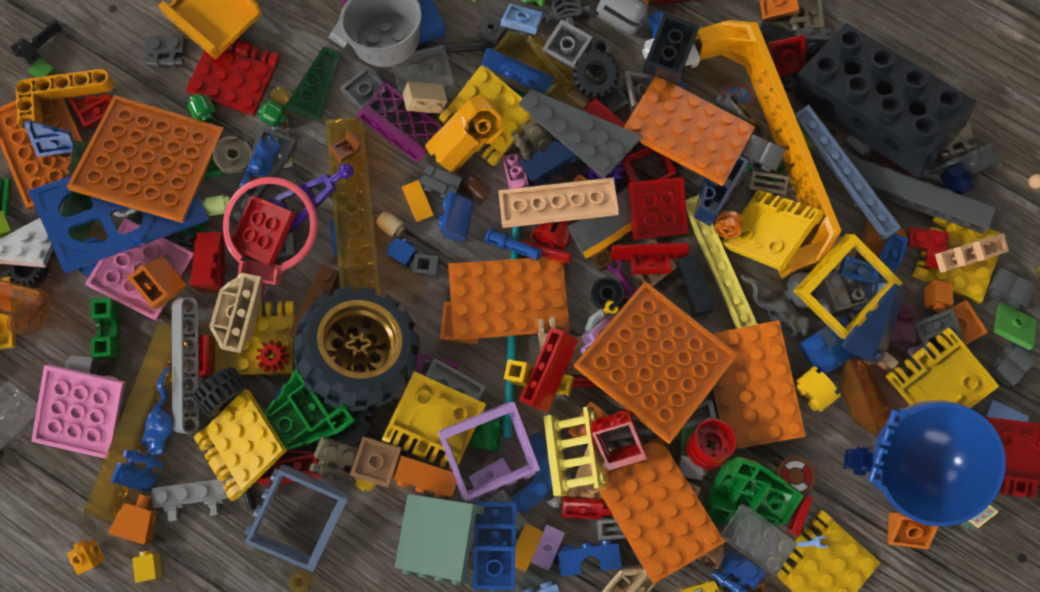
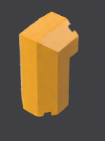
[425,93,502,173]

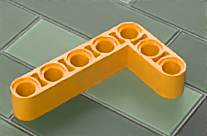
[16,69,115,134]

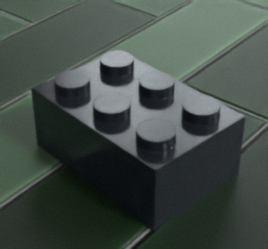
[643,13,700,84]

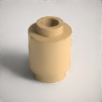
[376,212,405,238]

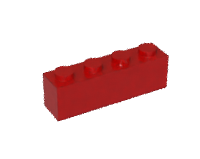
[519,328,579,413]

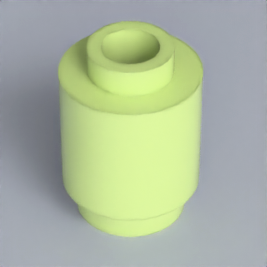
[202,195,230,216]

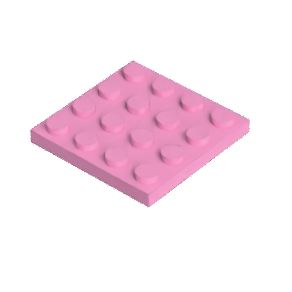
[85,218,194,321]
[31,364,125,459]

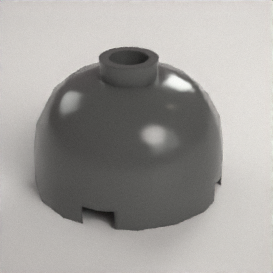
[785,269,819,308]

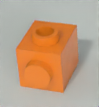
[924,280,954,312]

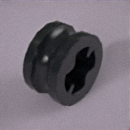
[178,233,197,248]

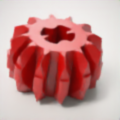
[256,340,290,373]

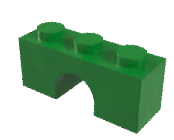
[91,298,120,361]

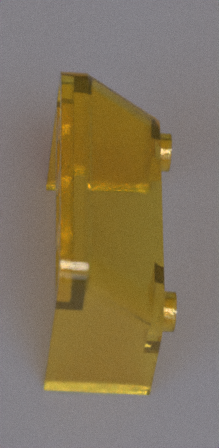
[493,32,575,100]

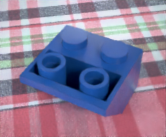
[439,191,473,242]

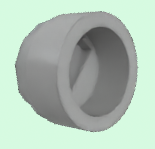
[545,491,563,508]

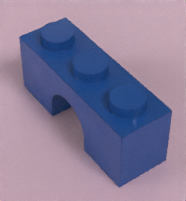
[557,539,622,577]

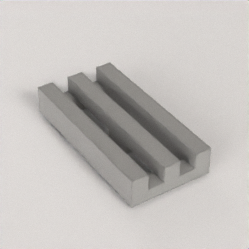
[597,519,626,540]

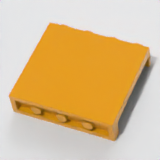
[158,0,262,60]

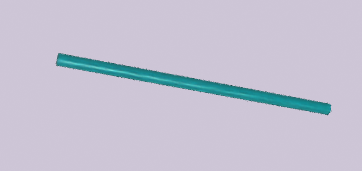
[503,226,521,438]

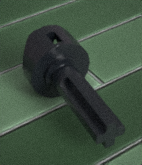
[10,20,62,65]

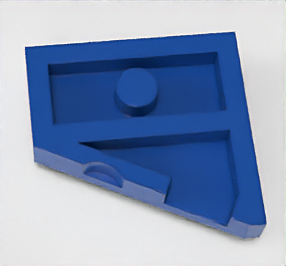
[24,120,77,157]

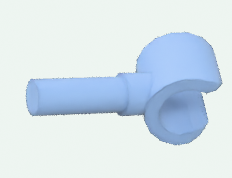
[797,536,828,548]

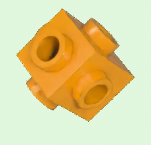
[66,539,105,575]

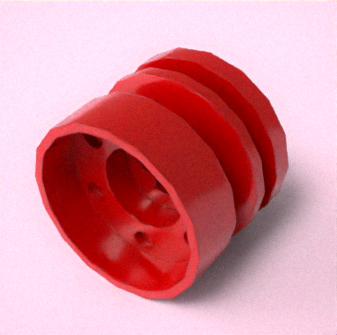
[686,418,737,470]

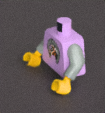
[581,301,618,354]

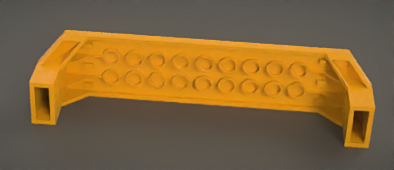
[694,20,842,279]

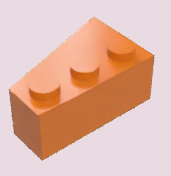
[392,456,457,500]

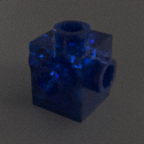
[843,446,873,476]

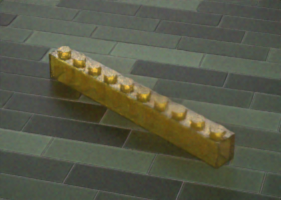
[83,323,185,521]

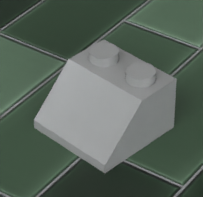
[542,19,593,68]

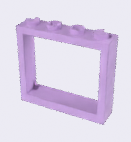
[437,401,540,502]

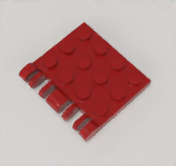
[185,39,281,117]
[985,416,1040,498]

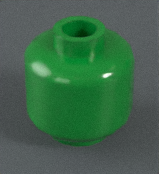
[187,93,216,122]
[258,100,287,128]

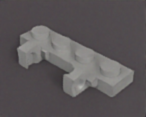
[152,477,233,522]

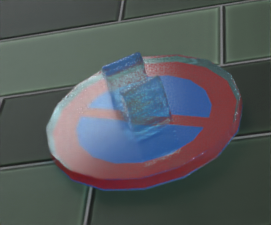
[720,80,756,111]

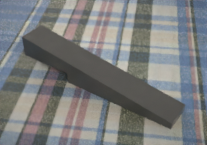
[602,400,717,443]

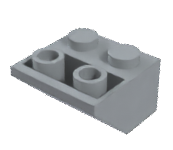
[814,270,868,315]

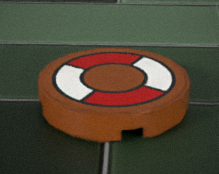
[775,456,816,495]

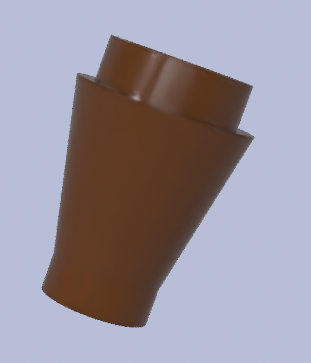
[462,175,490,203]

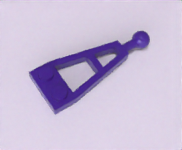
[268,163,354,233]

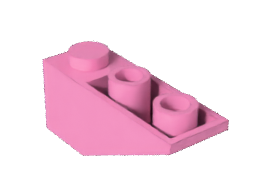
[502,153,529,189]

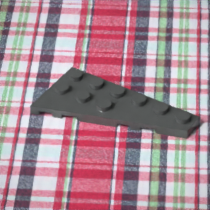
[519,89,642,179]

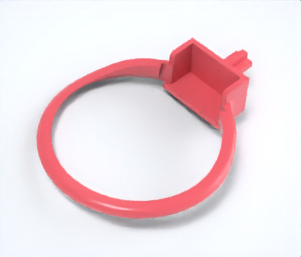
[223,177,318,301]

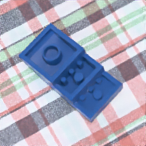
[473,501,516,590]

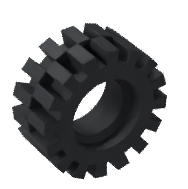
[7,265,48,289]

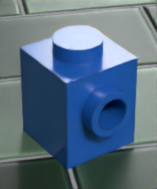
[386,237,418,269]

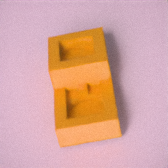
[401,180,433,222]
[515,523,543,572]

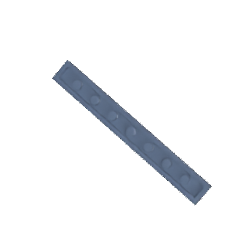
[795,105,901,240]

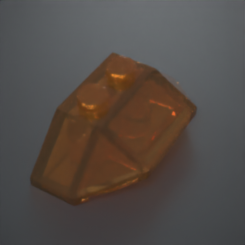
[839,357,889,436]

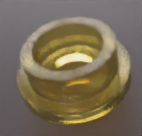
[289,572,310,592]

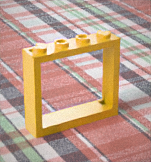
[793,234,902,340]

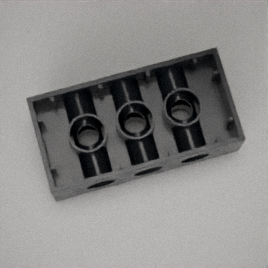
[795,23,977,178]

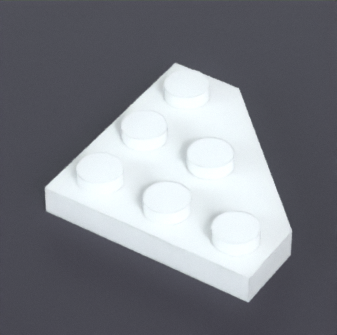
[0,218,53,268]

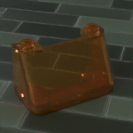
[0,280,50,336]

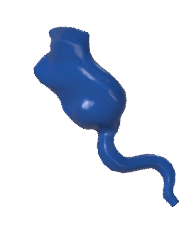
[231,135,281,211]
[141,367,173,456]

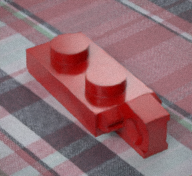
[562,497,613,519]

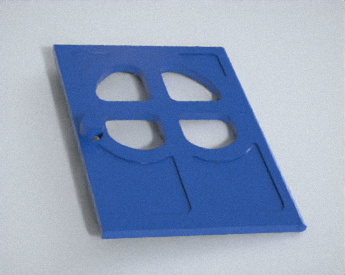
[27,176,209,273]

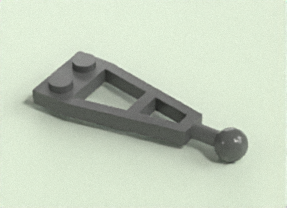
[231,126,298,224]
[913,308,978,411]

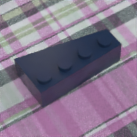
[519,140,581,186]
[694,156,749,226]

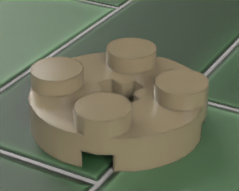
[213,136,252,173]

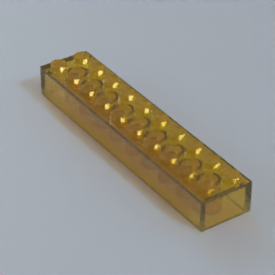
[325,116,383,298]

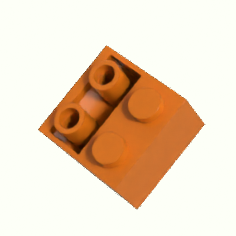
[127,256,188,310]

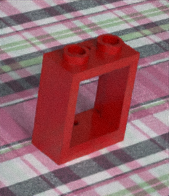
[620,147,677,184]
[591,410,647,471]

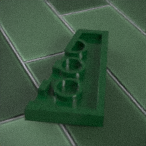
[283,46,341,121]

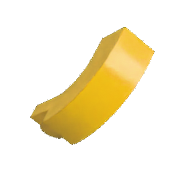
[504,359,574,396]

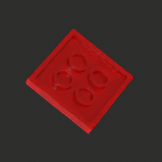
[628,177,688,240]
[231,195,296,267]

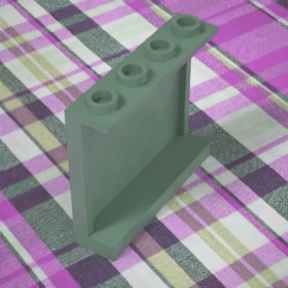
[395,494,485,586]

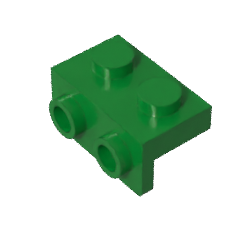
[469,409,504,452]

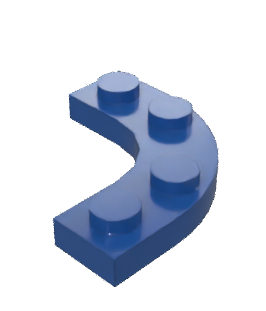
[838,233,908,283]
[511,431,552,514]

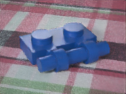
[110,449,164,494]
[711,549,766,592]

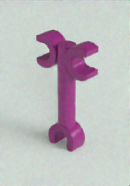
[607,260,640,301]

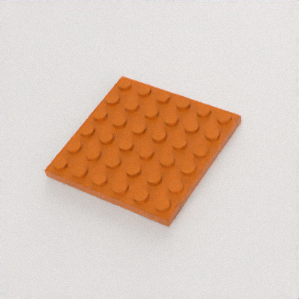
[67,95,224,223]
[574,281,738,444]

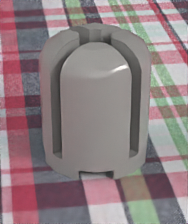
[596,0,648,35]

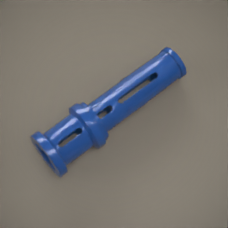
[485,228,542,260]

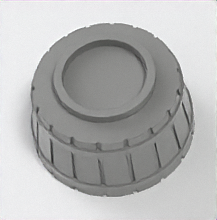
[340,0,422,67]

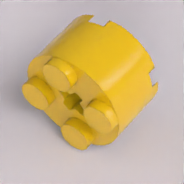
[795,366,841,412]

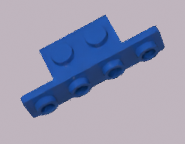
[481,48,553,94]

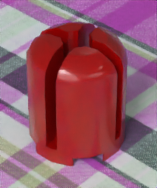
[530,220,575,251]

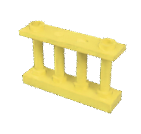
[543,407,607,497]

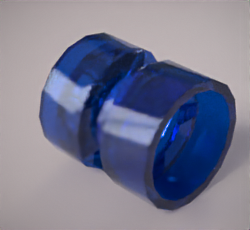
[939,163,976,195]

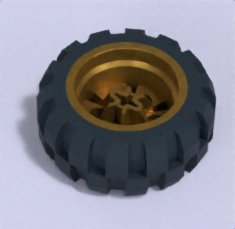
[293,287,420,411]

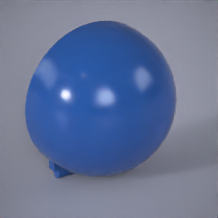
[868,400,1006,526]

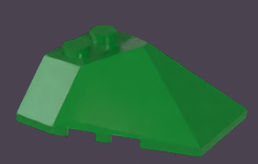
[264,368,355,451]
[705,457,804,525]

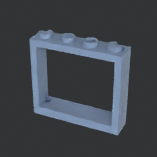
[245,464,350,572]

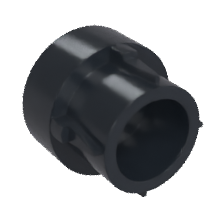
[590,277,624,310]

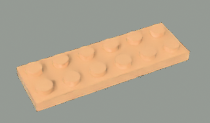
[498,178,619,228]

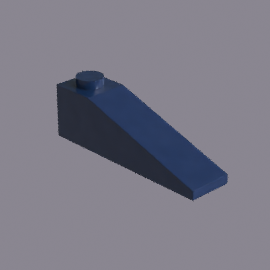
[841,283,906,365]

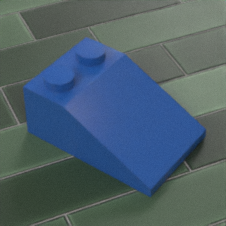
[797,315,855,375]

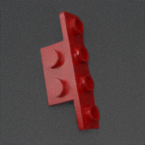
[611,243,689,275]

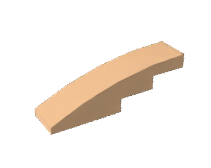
[935,233,1009,273]

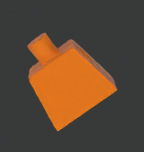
[108,494,157,545]

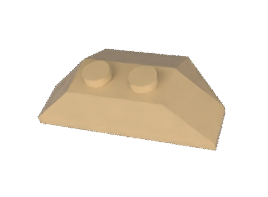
[210,273,262,353]
[602,568,655,592]

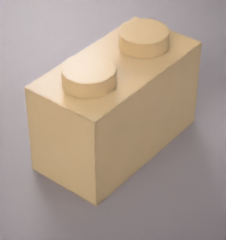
[403,81,447,114]

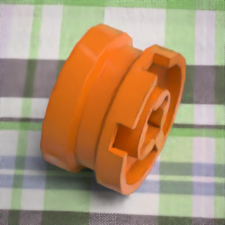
[714,211,743,238]

